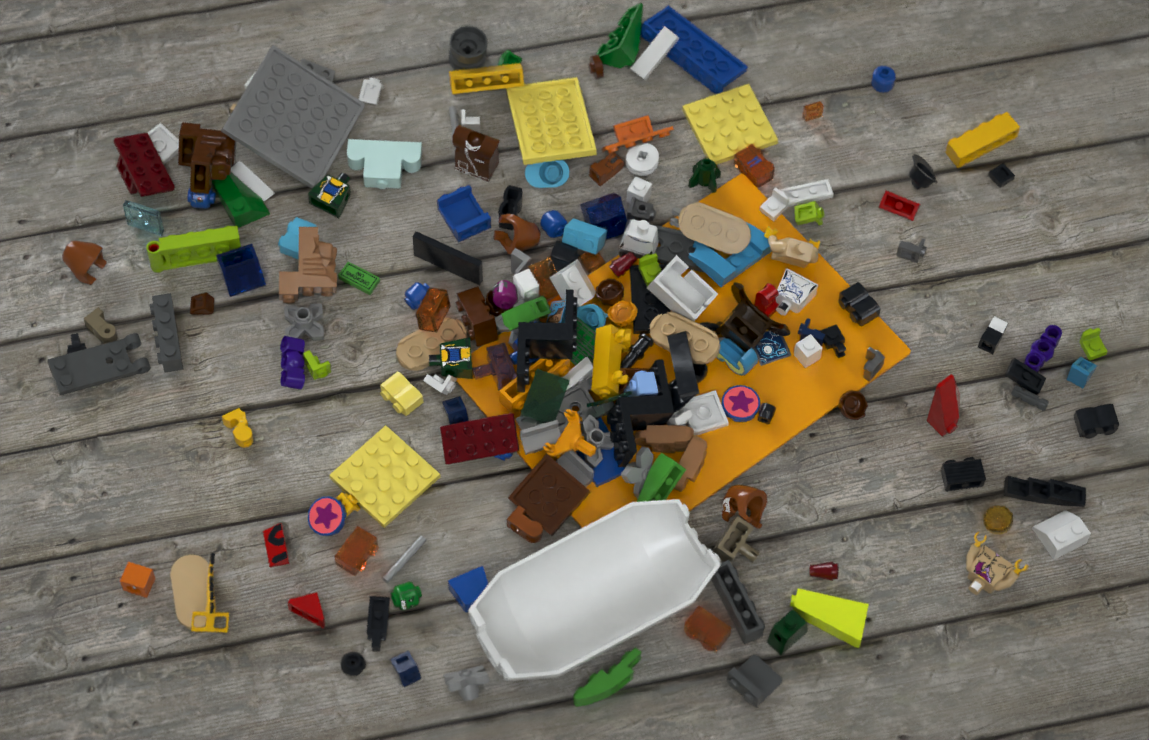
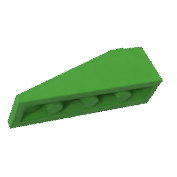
[637,453,686,502]

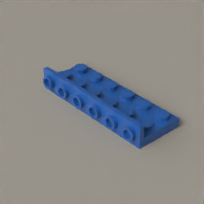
[640,5,748,94]

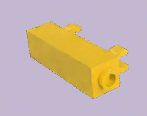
[591,324,631,398]

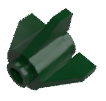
[688,158,721,193]

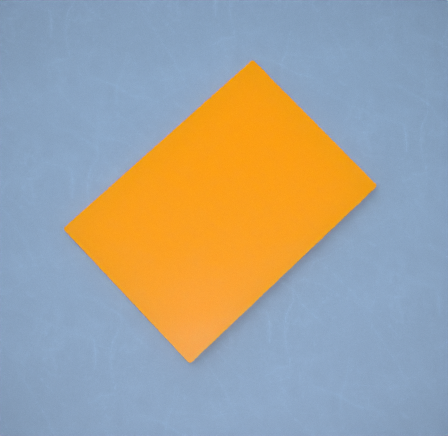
[456,174,911,528]

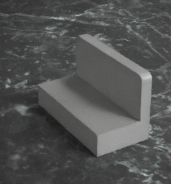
[511,248,531,275]
[520,420,561,455]
[556,450,594,487]

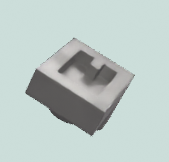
[896,238,927,263]
[863,347,885,382]

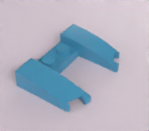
[688,222,772,287]

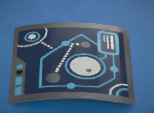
[754,330,791,366]

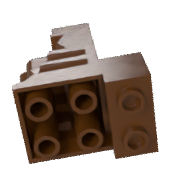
[178,122,236,194]

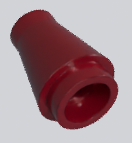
[609,251,637,278]
[809,561,839,581]

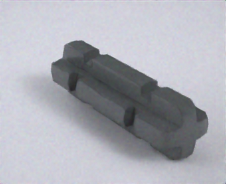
[1012,385,1049,411]

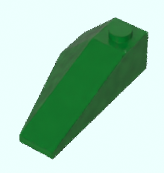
[596,3,643,68]
[212,173,270,228]

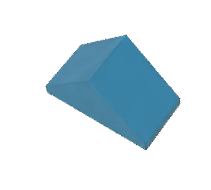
[1066,357,1097,388]

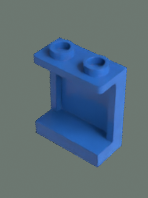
[437,185,491,243]

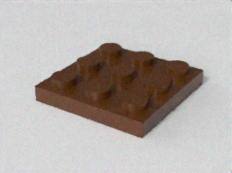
[508,453,591,536]

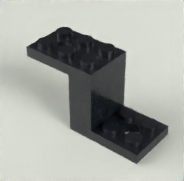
[517,289,578,392]
[607,360,674,467]

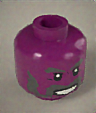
[492,280,518,309]

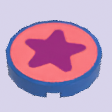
[722,385,760,422]
[308,497,347,536]

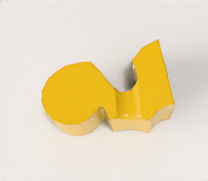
[222,408,253,448]

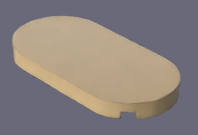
[678,202,751,254]
[650,312,720,365]
[396,317,467,371]
[170,555,217,630]

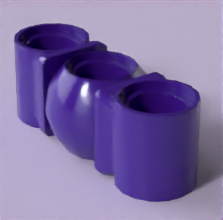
[1024,325,1062,373]
[280,336,305,390]

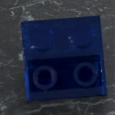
[580,193,627,240]
[216,244,266,297]

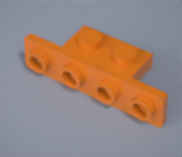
[602,115,674,154]

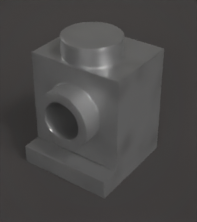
[627,197,656,223]

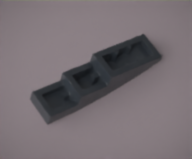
[667,331,700,398]
[1004,476,1086,507]

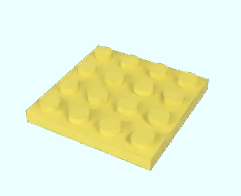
[682,84,778,165]
[329,425,440,528]

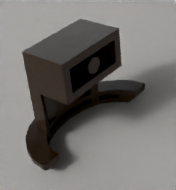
[716,282,790,353]

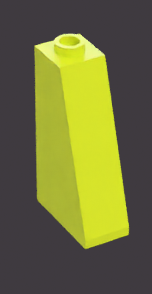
[790,588,869,648]

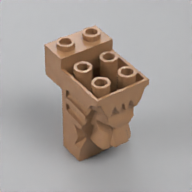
[279,227,337,304]

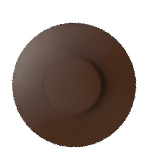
[588,55,604,79]

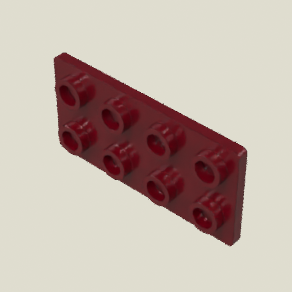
[113,133,175,197]
[440,413,519,465]

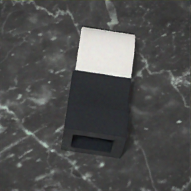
[978,316,1008,355]

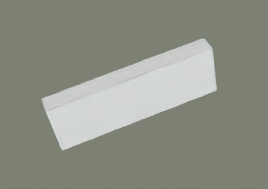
[631,26,679,80]
[779,179,833,207]

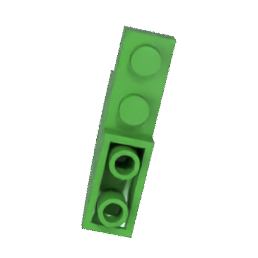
[501,296,552,331]
[574,647,641,707]

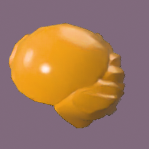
[607,301,638,328]

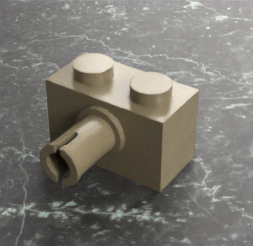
[712,516,760,563]

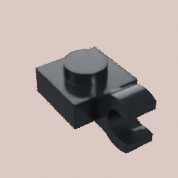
[820,324,846,358]

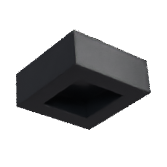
[988,163,1015,188]

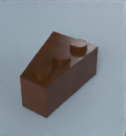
[455,286,498,347]

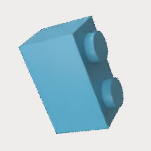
[562,218,607,255]

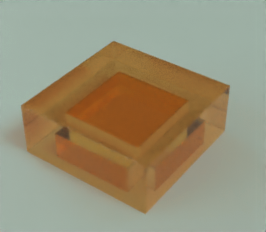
[803,101,824,122]
[580,252,605,273]

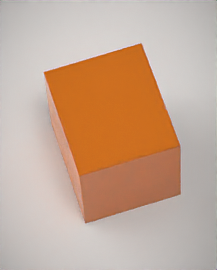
[120,561,155,598]

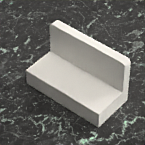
[558,357,593,392]

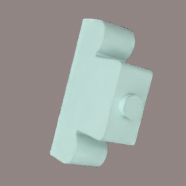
[347,139,422,189]

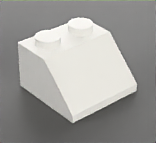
[550,259,596,307]
[1032,510,1091,560]

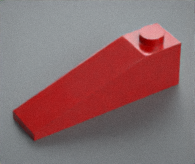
[927,374,960,437]

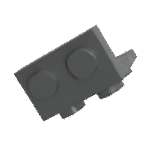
[727,655,783,708]

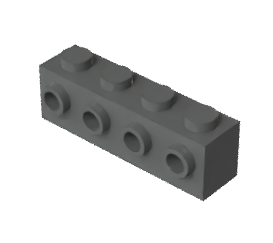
[149,293,184,373]
[711,560,765,644]

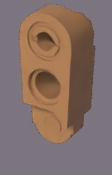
[634,425,694,453]
[674,435,707,492]

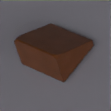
[190,292,215,315]

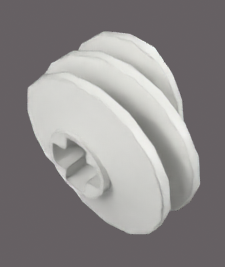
[626,143,659,176]

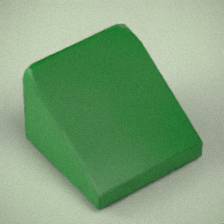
[497,50,522,66]

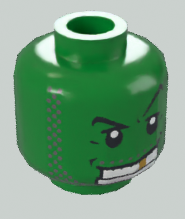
[391,581,422,611]

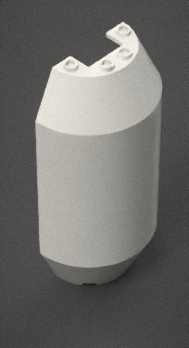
[468,499,721,681]

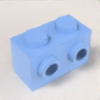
[623,370,658,397]

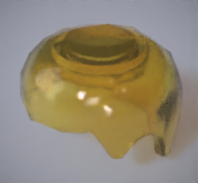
[983,505,1014,535]

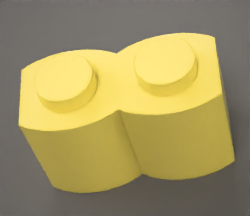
[380,371,424,416]

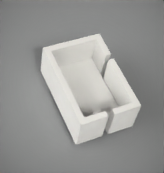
[647,255,718,321]

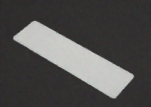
[231,161,274,201]

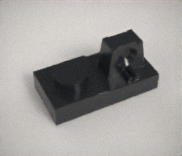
[1005,358,1046,395]

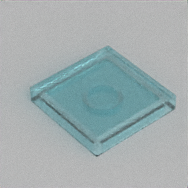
[123,200,164,236]

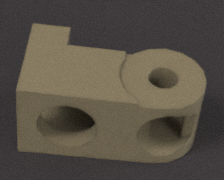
[83,307,117,344]

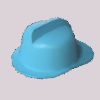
[525,160,570,188]
[577,304,608,332]

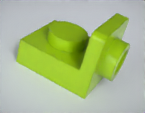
[794,201,824,226]
[638,253,662,286]
[1079,328,1108,361]
[303,350,331,380]

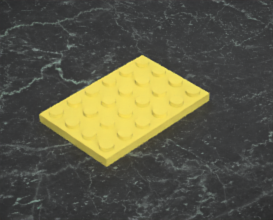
[506,77,597,165]

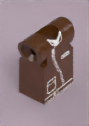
[452,125,500,183]

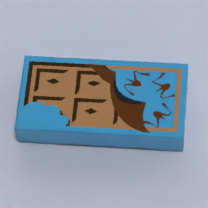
[546,300,566,323]

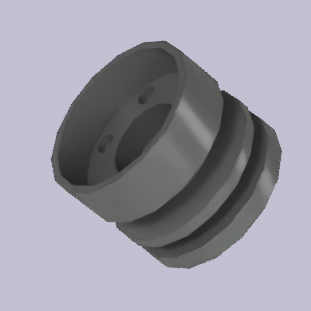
[448,26,488,70]

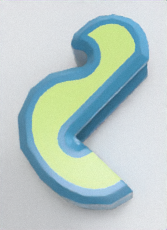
[717,338,758,376]

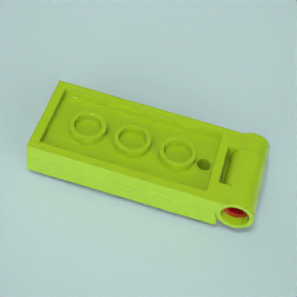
[146,226,243,273]

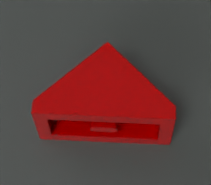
[287,592,325,628]

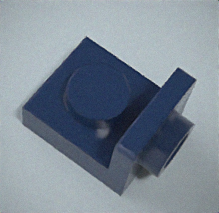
[798,318,825,347]
[442,396,469,424]
[390,651,421,687]

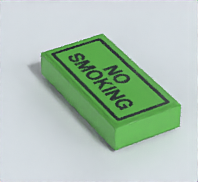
[338,262,380,295]

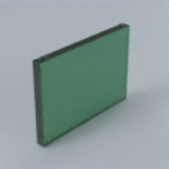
[520,368,570,423]

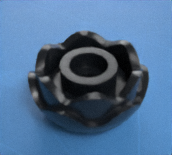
[340,652,366,676]

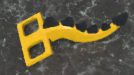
[191,553,229,632]

